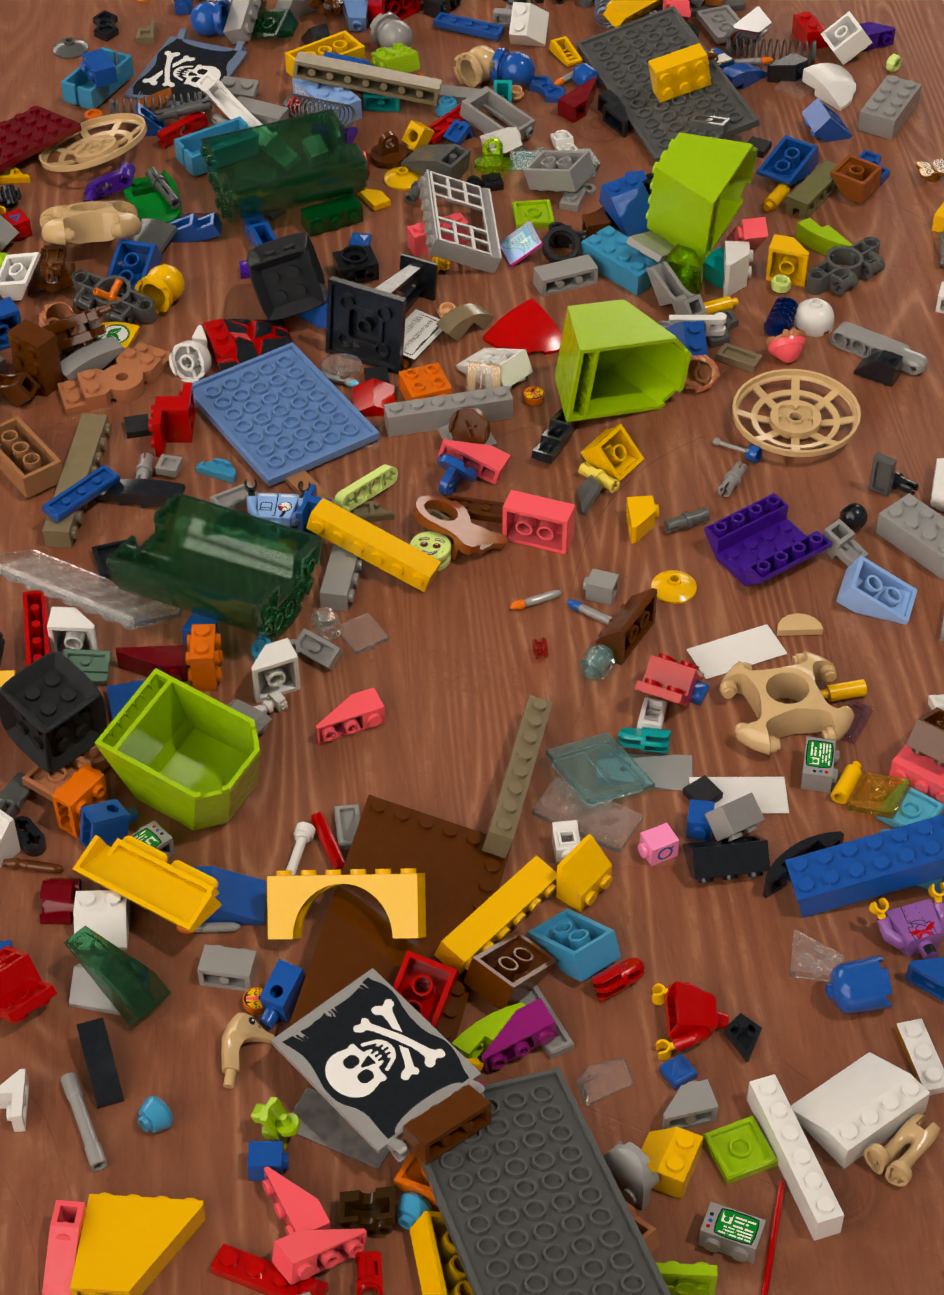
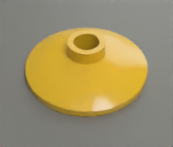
[384,167,421,191]
[651,570,697,604]

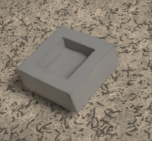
[155,454,183,478]

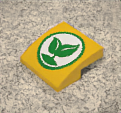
[88,322,140,355]

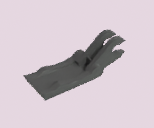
[0,772,33,819]

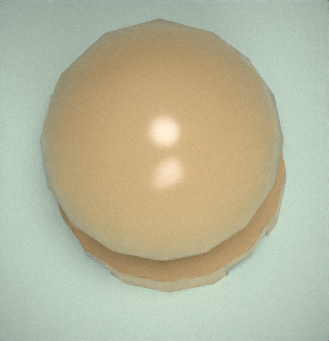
[454,45,495,88]

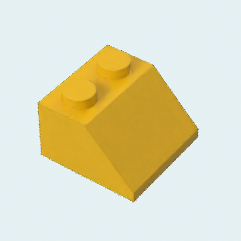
[766,234,809,287]
[580,424,644,482]
[556,834,613,913]
[641,1127,703,1200]

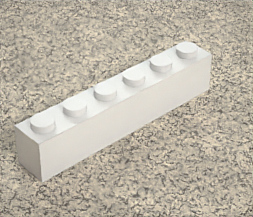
[747,1074,844,1241]

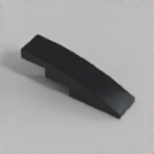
[531,408,580,464]
[94,479,186,509]

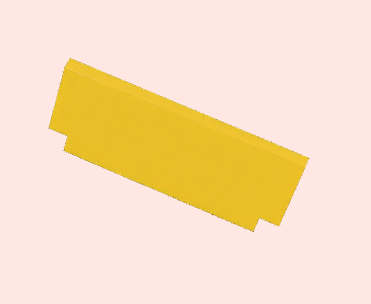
[73,835,222,933]

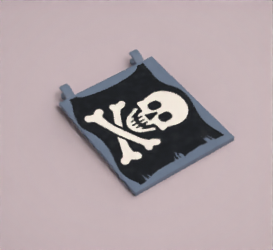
[124,28,248,113]

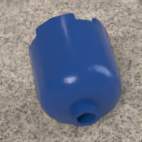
[825,955,892,1014]

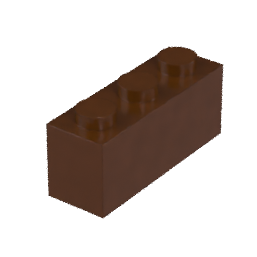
[403,1084,491,1165]

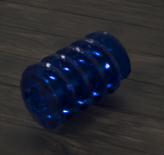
[764,297,798,337]

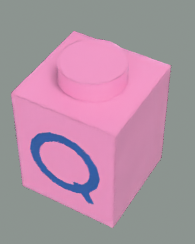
[638,823,679,866]

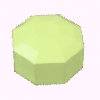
[886,54,902,73]
[771,275,791,293]

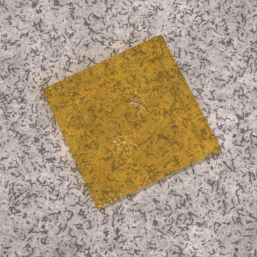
[845,772,911,819]

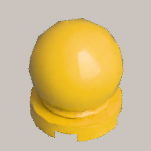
[135,264,185,314]

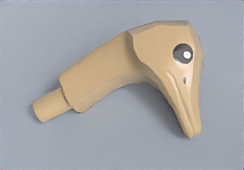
[221,1013,275,1089]

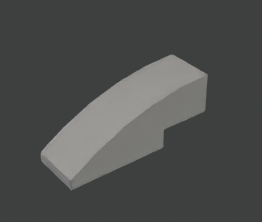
[60,336,125,380]

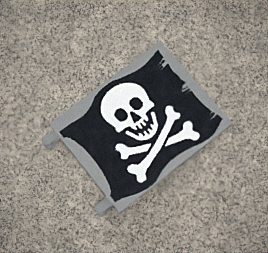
[271,968,485,1162]

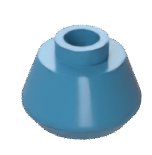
[435,95,458,118]
[137,1096,174,1133]
[396,1192,433,1230]

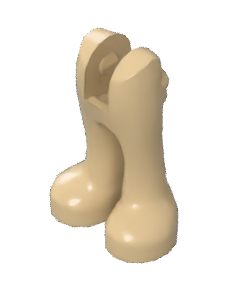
[864,1113,941,1187]

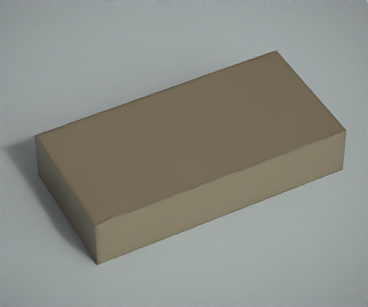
[716,343,763,373]

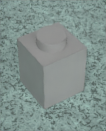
[583,569,619,606]

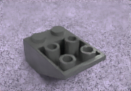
[401,144,471,179]

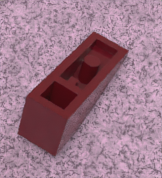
[116,645,189,682]

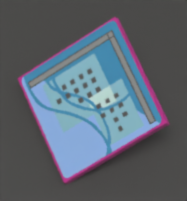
[499,220,543,267]

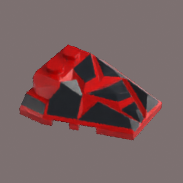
[201,318,294,372]

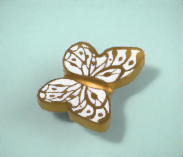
[916,158,944,182]

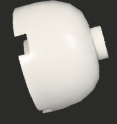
[793,298,834,337]
[169,340,212,383]

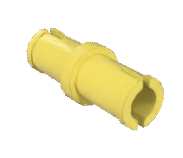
[578,462,620,493]

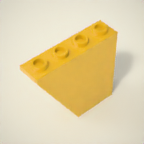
[70,1192,206,1295]

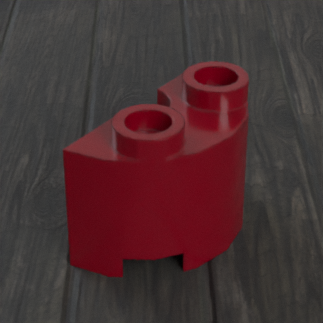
[39,878,82,925]

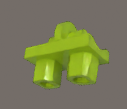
[251,1097,301,1150]

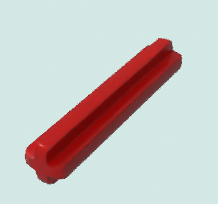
[311,812,346,872]

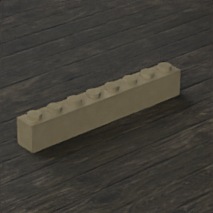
[293,51,442,106]
[42,413,112,548]
[482,695,552,859]

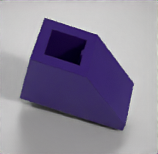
[859,22,896,51]

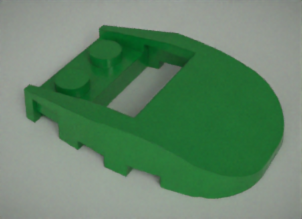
[123,170,183,223]

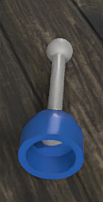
[713,437,763,464]

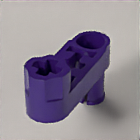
[83,162,136,202]

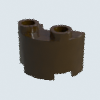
[339,1186,396,1235]

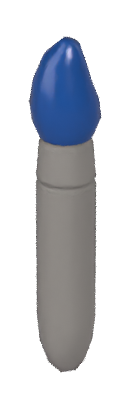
[567,599,612,625]

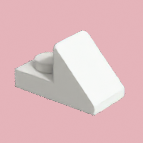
[0,1069,29,1132]

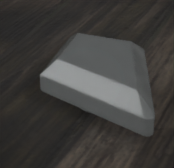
[577,475,603,515]

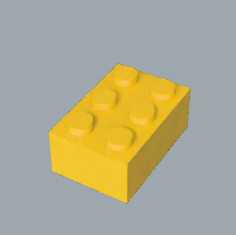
[648,43,711,103]

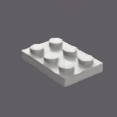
[696,5,740,44]

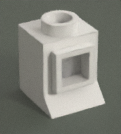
[552,820,580,864]

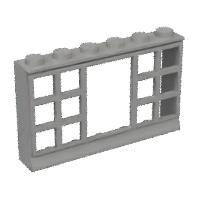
[418,169,502,274]

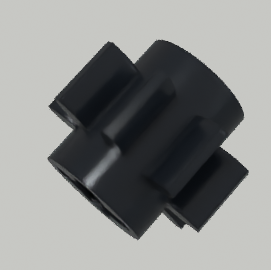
[0,184,22,208]

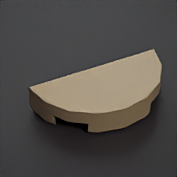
[777,613,823,636]

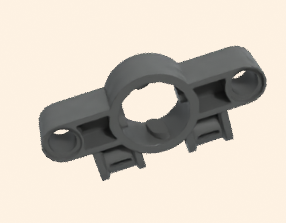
[806,236,885,295]
[71,269,158,324]

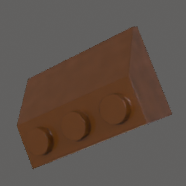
[596,588,657,665]

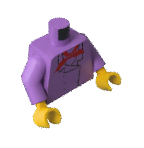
[869,882,944,959]

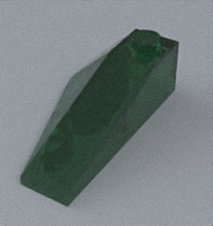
[252,9,299,39]
[64,926,171,1026]

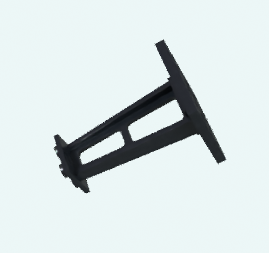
[325,253,438,374]

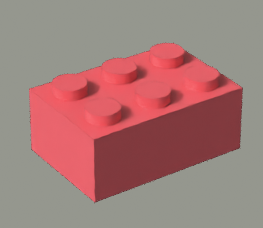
[502,490,575,555]

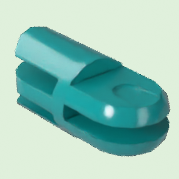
[617,727,671,754]

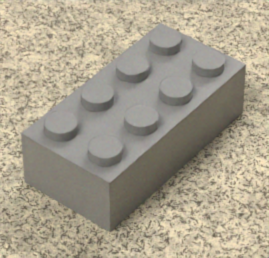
[858,75,922,140]
[876,493,944,580]

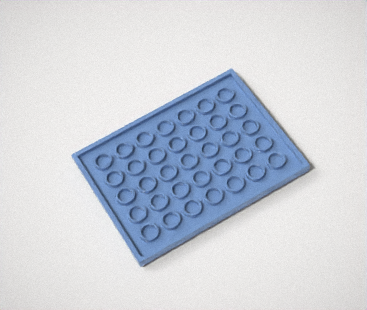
[192,342,380,487]

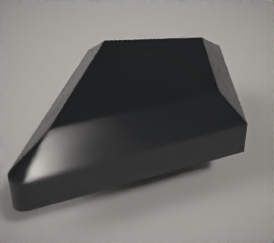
[724,1013,762,1062]

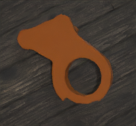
[413,495,508,560]

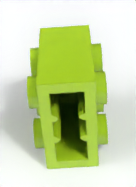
[370,43,420,74]

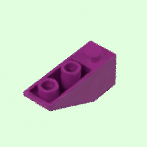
[481,998,559,1073]

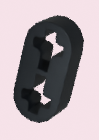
[14,816,47,857]

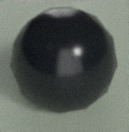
[839,503,868,531]

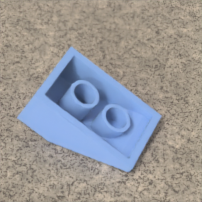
[836,556,918,625]

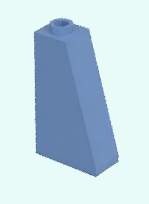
[342,0,368,32]

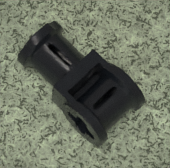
[549,222,587,248]

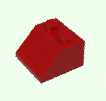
[792,11,829,51]

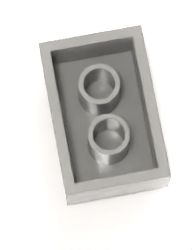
[523,150,595,192]

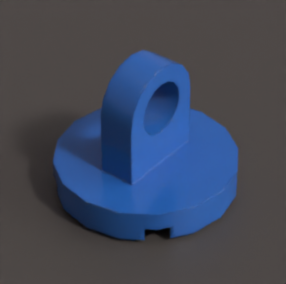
[436,454,478,495]

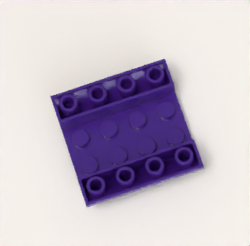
[704,493,832,586]

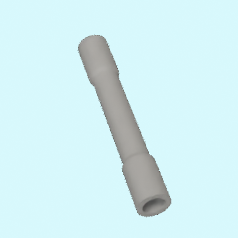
[61,1072,108,1172]

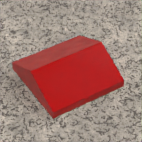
[353,378,395,417]

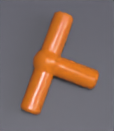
[93,279,123,302]

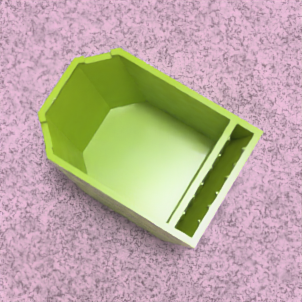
[646,132,758,264]
[555,299,692,422]
[95,668,261,831]

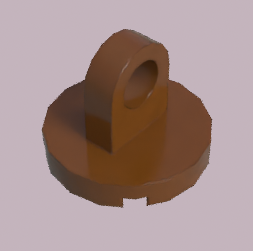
[370,131,408,169]
[448,406,491,444]

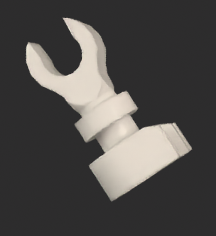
[254,690,288,714]

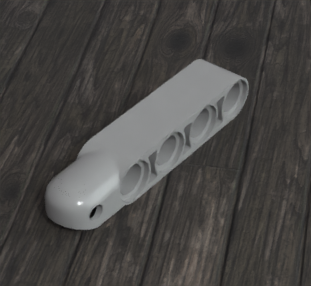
[830,322,928,375]

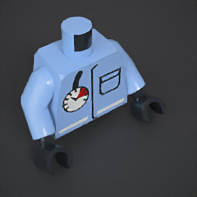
[244,479,311,540]

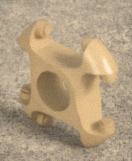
[40,200,142,245]
[719,651,855,755]

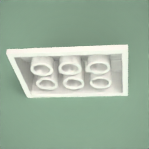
[791,1052,930,1169]

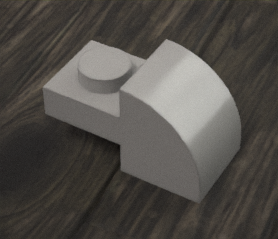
[822,519,869,567]

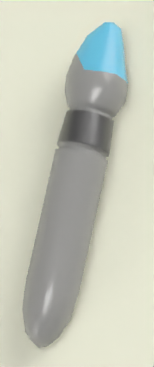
[321,371,359,387]

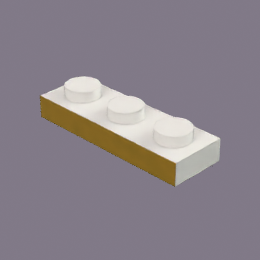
[895,1018,944,1095]

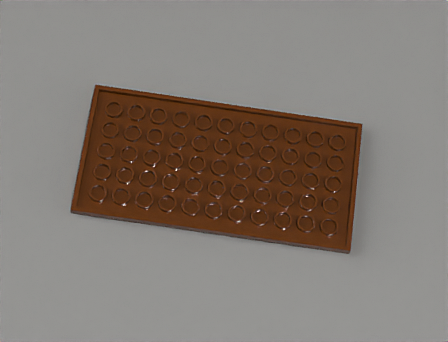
[288,795,512,1043]

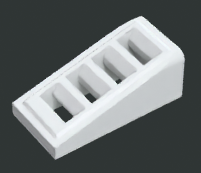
[637,697,668,729]

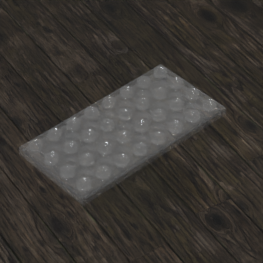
[0,549,183,630]

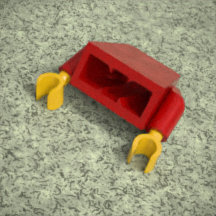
[651,981,729,1061]

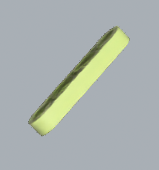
[334,464,398,512]

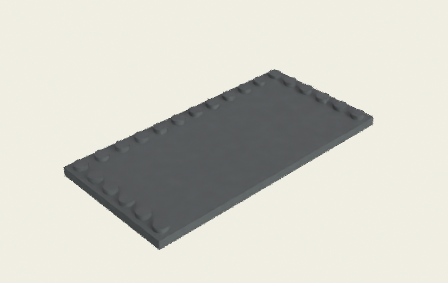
[576,6,760,162]
[419,1067,671,1295]

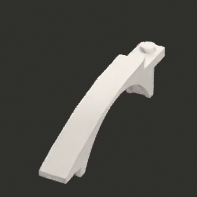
[195,71,301,172]

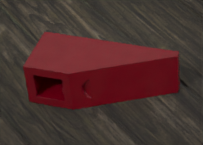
[558,77,597,123]

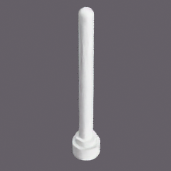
[286,822,316,875]

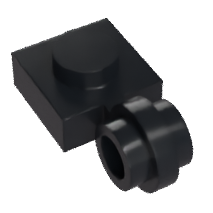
[466,173,504,192]

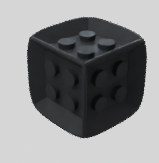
[247,232,327,321]
[0,651,107,773]

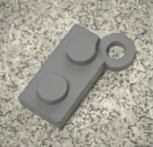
[559,183,596,212]
[289,628,344,671]

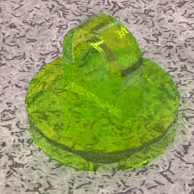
[474,137,512,173]

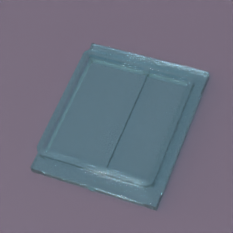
[545,732,655,806]

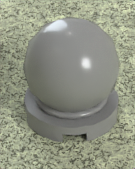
[369,11,413,48]

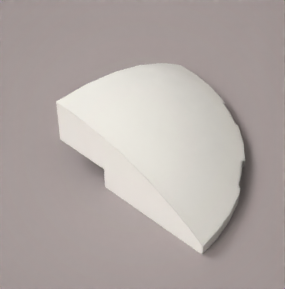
[802,63,856,111]

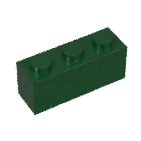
[300,194,363,237]

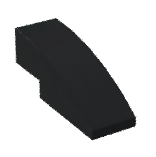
[598,90,628,138]
[76,1017,124,1109]

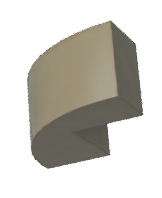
[436,304,494,342]

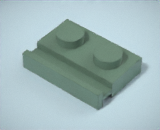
[63,649,112,686]

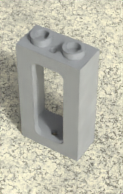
[459,86,536,142]

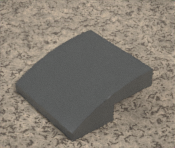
[683,114,730,139]
[127,218,178,253]

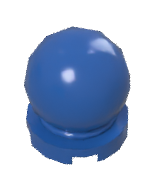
[190,0,231,37]
[490,47,536,87]

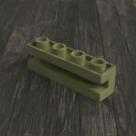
[785,160,838,220]

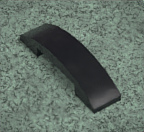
[763,831,844,898]

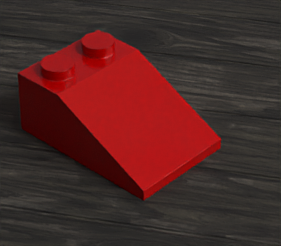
[368,0,420,24]
[393,950,459,1029]

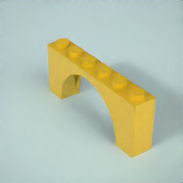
[267,868,426,939]

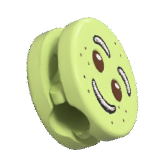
[410,531,451,572]

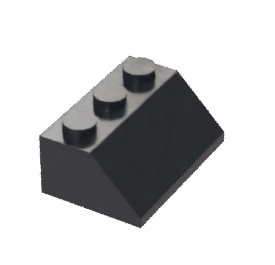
[683,835,770,883]

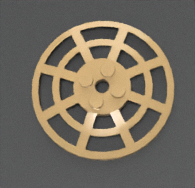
[39,113,147,172]
[732,369,861,457]

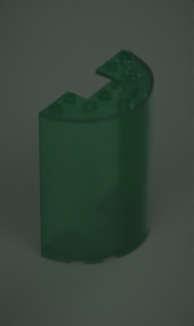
[199,109,368,223]
[106,492,323,638]

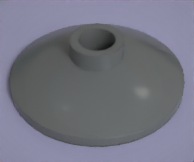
[53,37,88,59]

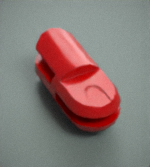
[591,958,645,1002]

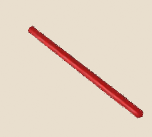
[760,1180,786,1295]

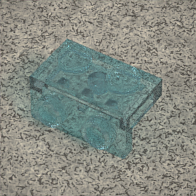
[510,146,546,170]

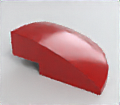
[483,298,562,356]

